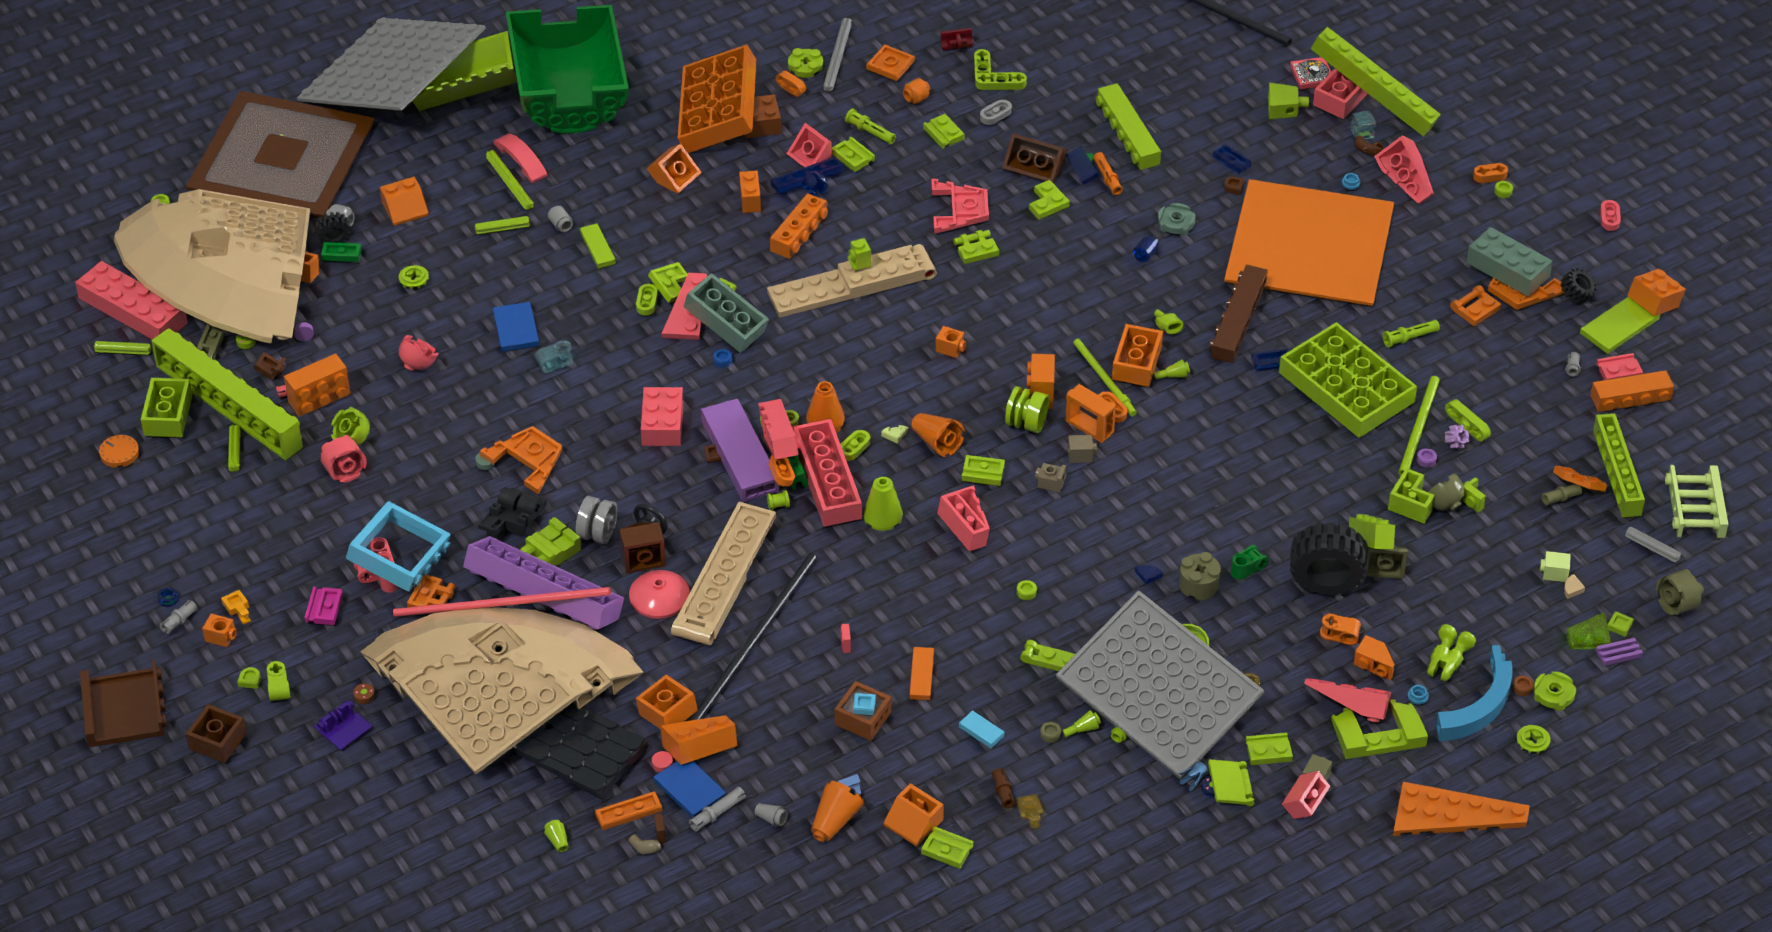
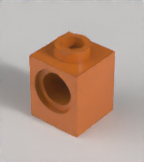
[936,326,966,358]
[202,614,237,647]

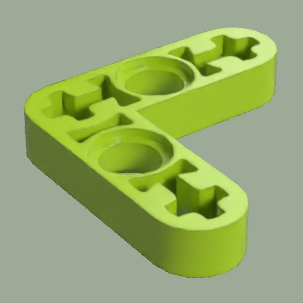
[974,49,1027,90]

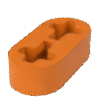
[776,70,806,97]
[1473,163,1508,183]

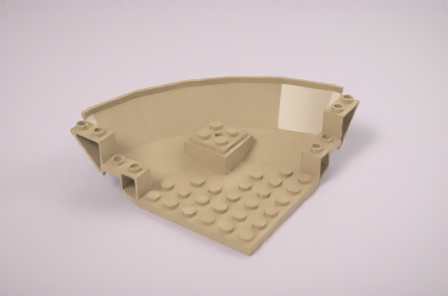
[114,189,310,343]
[360,607,644,775]

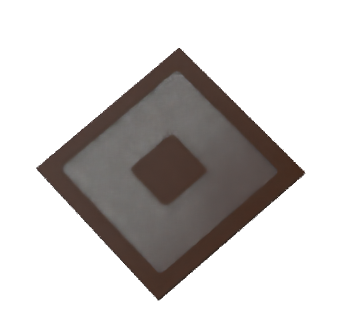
[186,91,375,218]

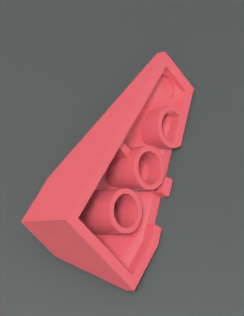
[1374,135,1434,204]
[1304,678,1391,722]

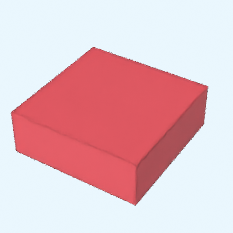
[841,624,851,653]

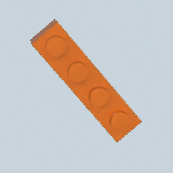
[1590,370,1674,412]

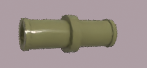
[1541,484,1582,505]

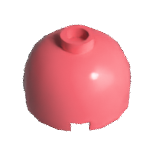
[399,335,438,371]

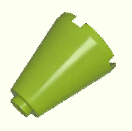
[863,477,903,531]

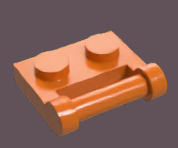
[1450,285,1501,326]

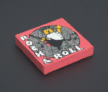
[1290,57,1331,89]

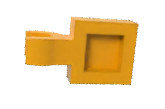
[221,590,251,625]

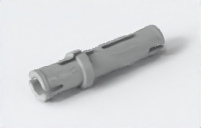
[689,787,746,832]

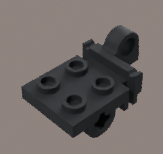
[478,487,547,541]

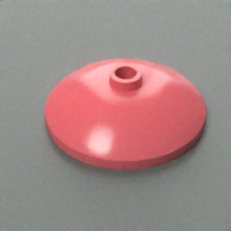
[629,570,690,619]

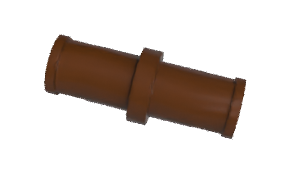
[992,768,1015,808]

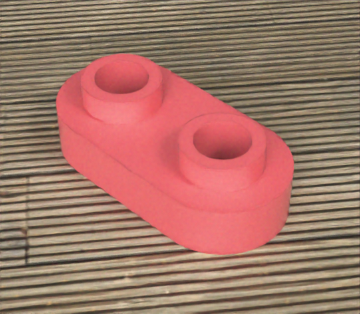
[1600,200,1621,231]

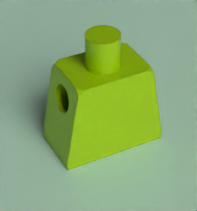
[1268,83,1309,119]

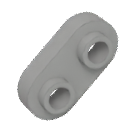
[980,100,1012,125]

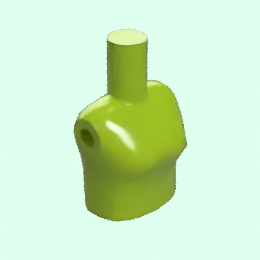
[1154,310,1183,334]

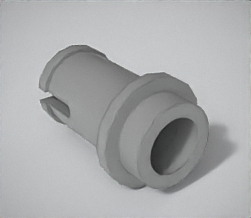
[1565,352,1581,376]

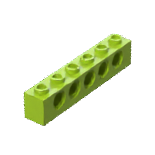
[1593,413,1645,517]

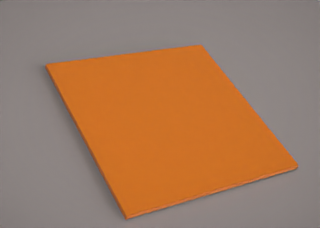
[1224,179,1394,306]

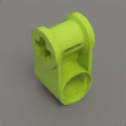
[267,661,291,702]

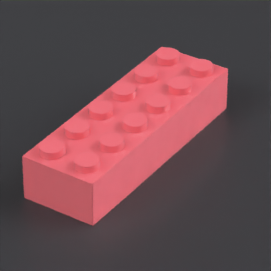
[75,261,188,339]
[793,419,862,527]

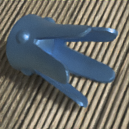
[1179,762,1208,792]

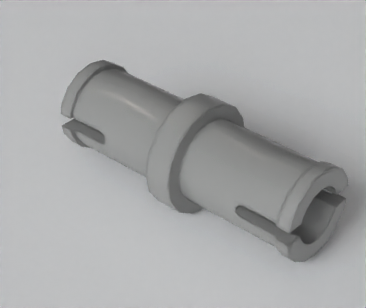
[159,600,197,634]

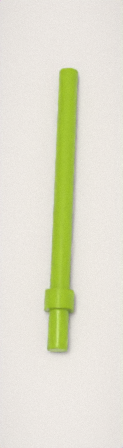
[1073,339,1137,417]

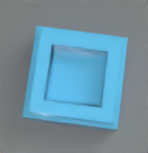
[853,693,876,715]

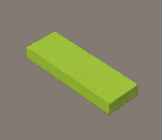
[580,223,616,269]

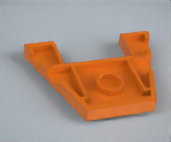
[1488,278,1566,310]
[480,426,562,494]

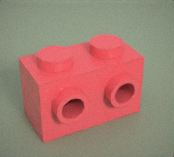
[1282,771,1330,819]

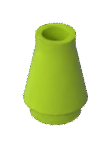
[544,820,569,853]

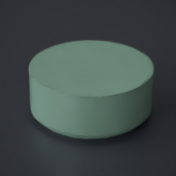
[475,452,496,470]

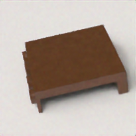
[80,659,167,748]

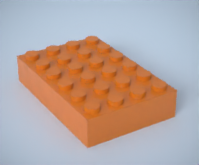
[677,45,757,153]

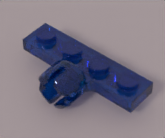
[770,156,844,196]

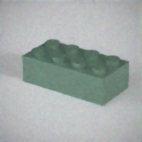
[1467,227,1553,297]
[683,273,769,353]

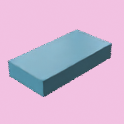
[959,710,1005,748]

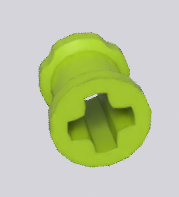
[767,490,790,511]

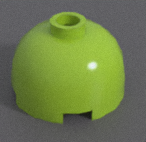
[331,407,370,445]

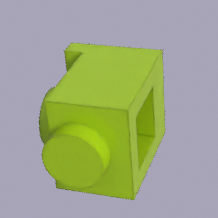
[847,238,871,271]

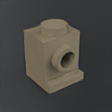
[1035,463,1066,492]

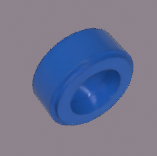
[713,349,732,367]

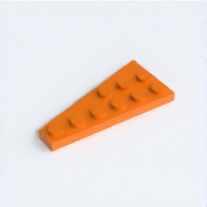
[1393,782,1530,836]

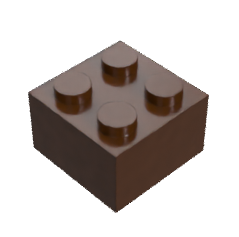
[186,704,247,763]

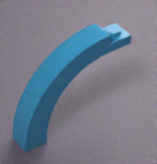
[1436,645,1512,741]

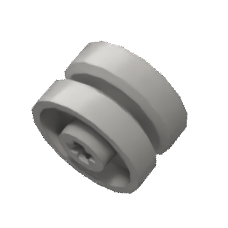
[576,496,618,544]

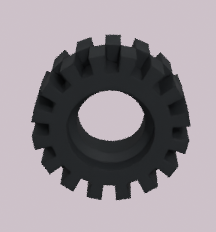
[315,212,351,244]
[1560,267,1597,304]

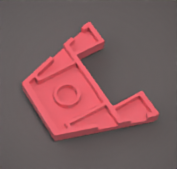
[931,179,989,233]

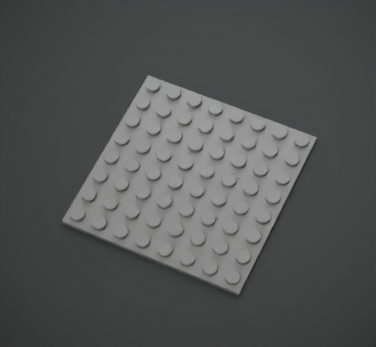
[297,17,486,111]

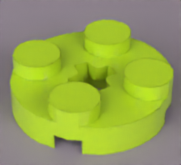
[788,48,823,78]
[1534,672,1576,711]

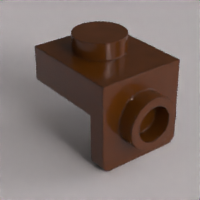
[253,352,286,381]

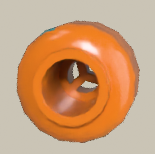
[903,78,930,104]

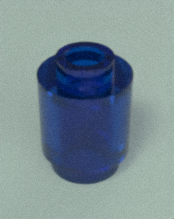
[1133,236,1159,262]

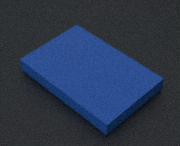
[493,302,539,352]
[653,761,727,818]

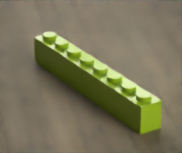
[1311,27,1441,137]

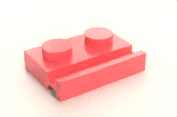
[1596,353,1643,380]

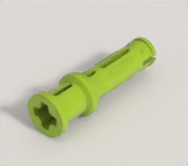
[845,108,896,145]
[1382,320,1440,348]

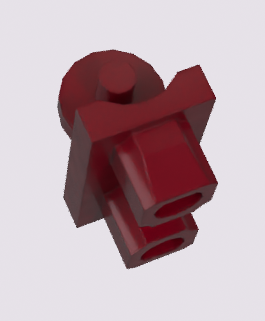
[940,28,973,50]

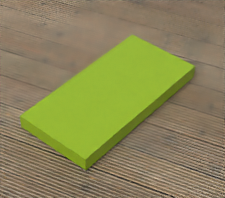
[1580,297,1660,354]

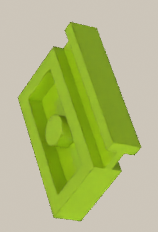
[923,114,965,149]
[831,137,875,172]
[962,455,1005,486]
[1245,733,1293,765]
[921,827,973,869]

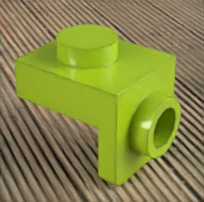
[1461,477,1486,513]

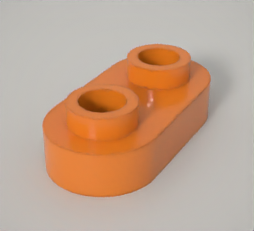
[1098,392,1127,423]
[768,455,795,487]

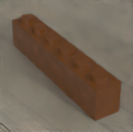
[1209,264,1268,363]

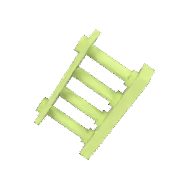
[1665,465,1728,538]

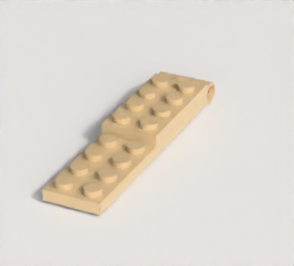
[767,244,937,318]
[671,502,776,646]

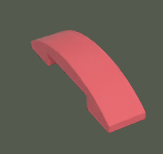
[493,134,548,183]

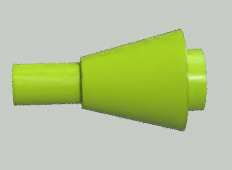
[1154,359,1190,380]
[1062,710,1101,737]

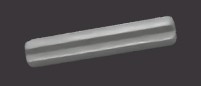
[1625,527,1681,563]

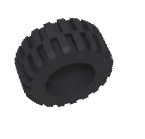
[1290,522,1368,596]

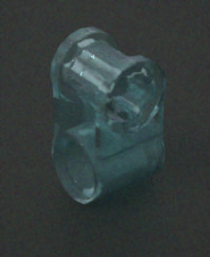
[535,341,573,373]

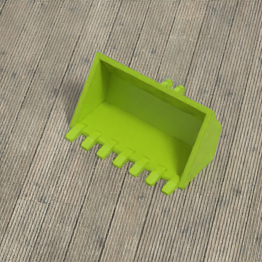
[412,31,517,111]

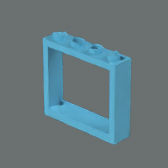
[346,501,451,592]

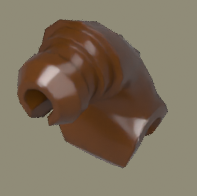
[1354,135,1383,157]

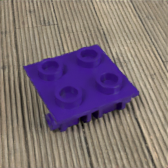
[314,700,373,751]

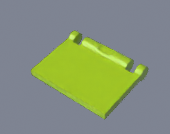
[1208,759,1255,806]

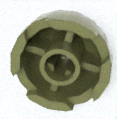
[1428,474,1465,511]

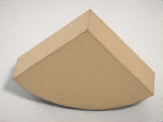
[1564,574,1585,599]

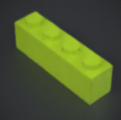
[1349,514,1395,549]

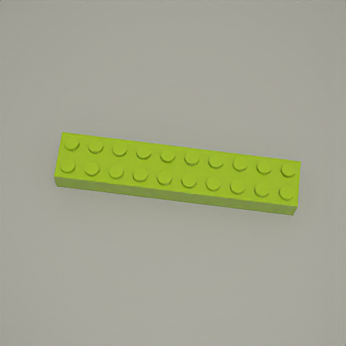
[151,328,303,461]

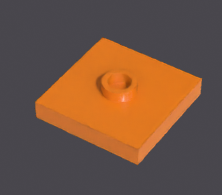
[866,44,915,81]

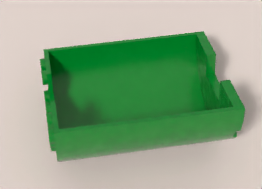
[506,5,629,134]

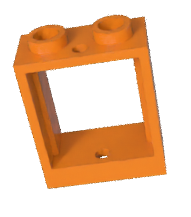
[1065,384,1116,443]

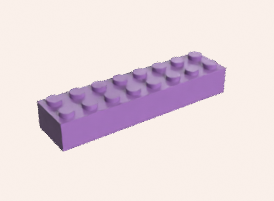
[463,536,624,629]

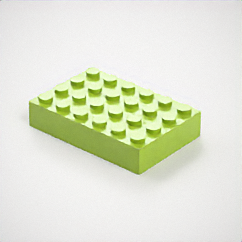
[1279,322,1417,438]

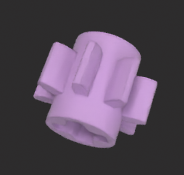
[1445,425,1469,449]

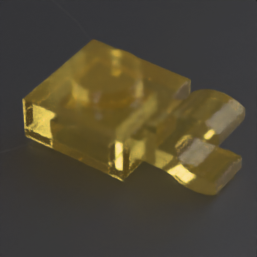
[1016,794,1043,829]

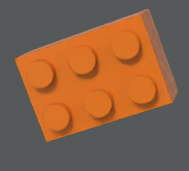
[1112,324,1163,387]
[284,353,351,417]

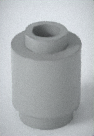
[548,206,573,232]

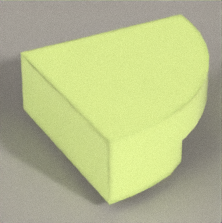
[881,425,908,444]

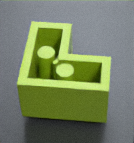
[1388,468,1435,524]

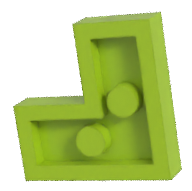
[1029,180,1070,220]
[648,262,688,303]

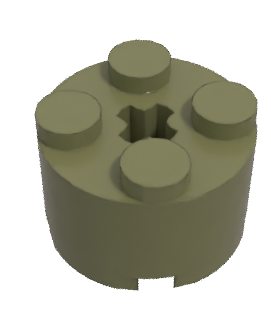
[1179,552,1221,600]
[1656,569,1704,615]

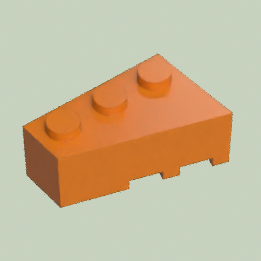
[660,715,737,765]

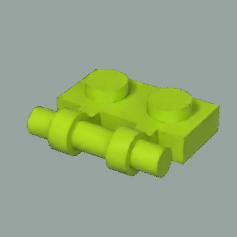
[953,230,999,264]

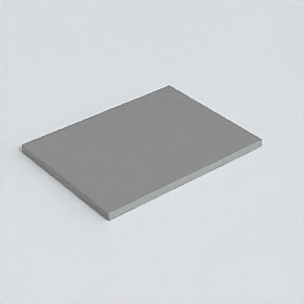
[1056,590,1264,780]

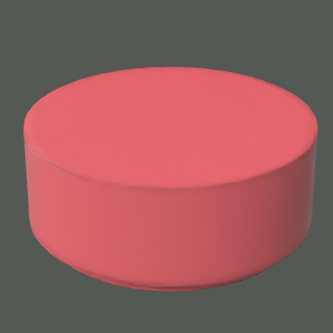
[652,751,673,772]

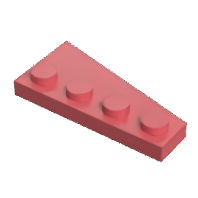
[661,273,707,340]

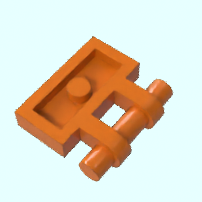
[407,574,456,614]

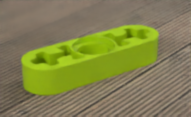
[1445,399,1491,442]

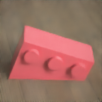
[937,485,990,552]

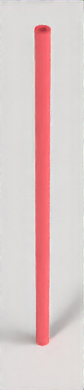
[393,587,611,617]

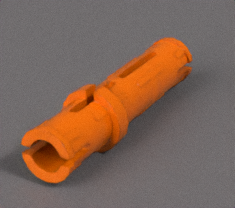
[1093,152,1123,195]

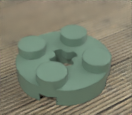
[1158,203,1195,236]

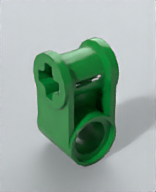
[1230,545,1269,580]

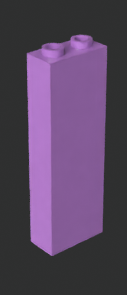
[701,398,779,502]

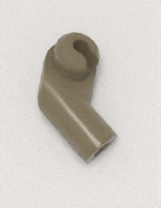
[629,834,661,855]

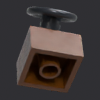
[620,503,668,574]

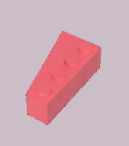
[758,399,801,460]

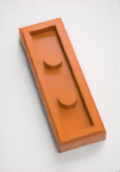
[910,647,934,700]
[595,791,662,831]

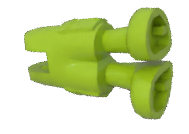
[1427,624,1476,682]

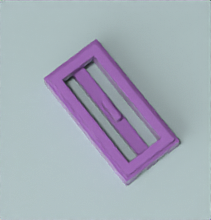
[1596,638,1643,666]

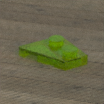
[1566,613,1611,649]

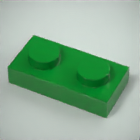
[321,242,362,262]

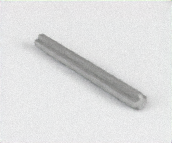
[823,18,852,92]

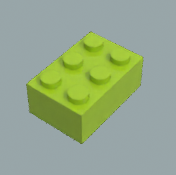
[141,378,193,437]

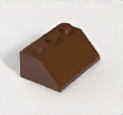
[1002,133,1068,183]

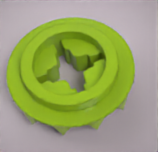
[399,265,429,290]
[1517,725,1550,754]

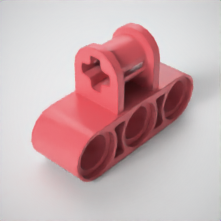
[353,537,398,593]

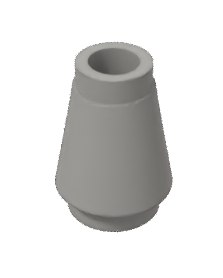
[755,803,788,827]

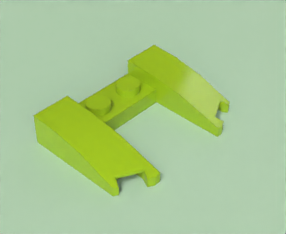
[1331,699,1428,759]

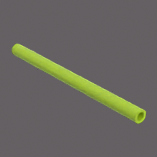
[1398,376,1440,476]

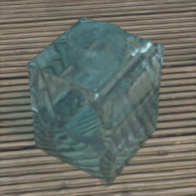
[1351,110,1376,140]

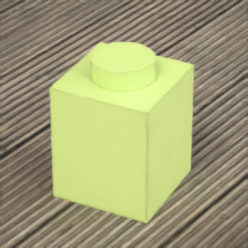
[1540,551,1571,582]

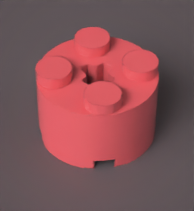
[321,435,367,483]

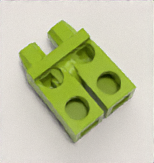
[520,517,581,566]

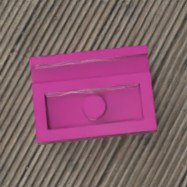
[305,587,343,625]

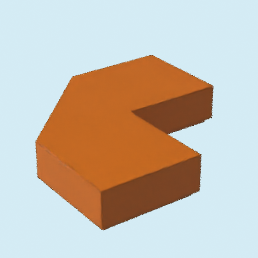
[1553,465,1607,491]

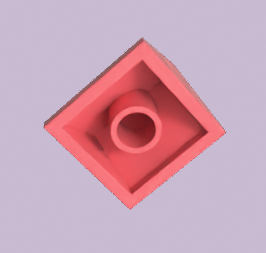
[786,123,832,173]

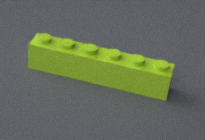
[1096,83,1161,170]

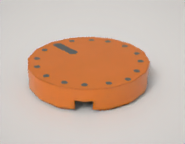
[99,435,139,468]

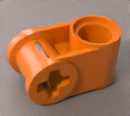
[1320,614,1361,645]

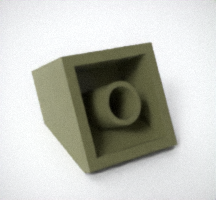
[1367,546,1408,579]

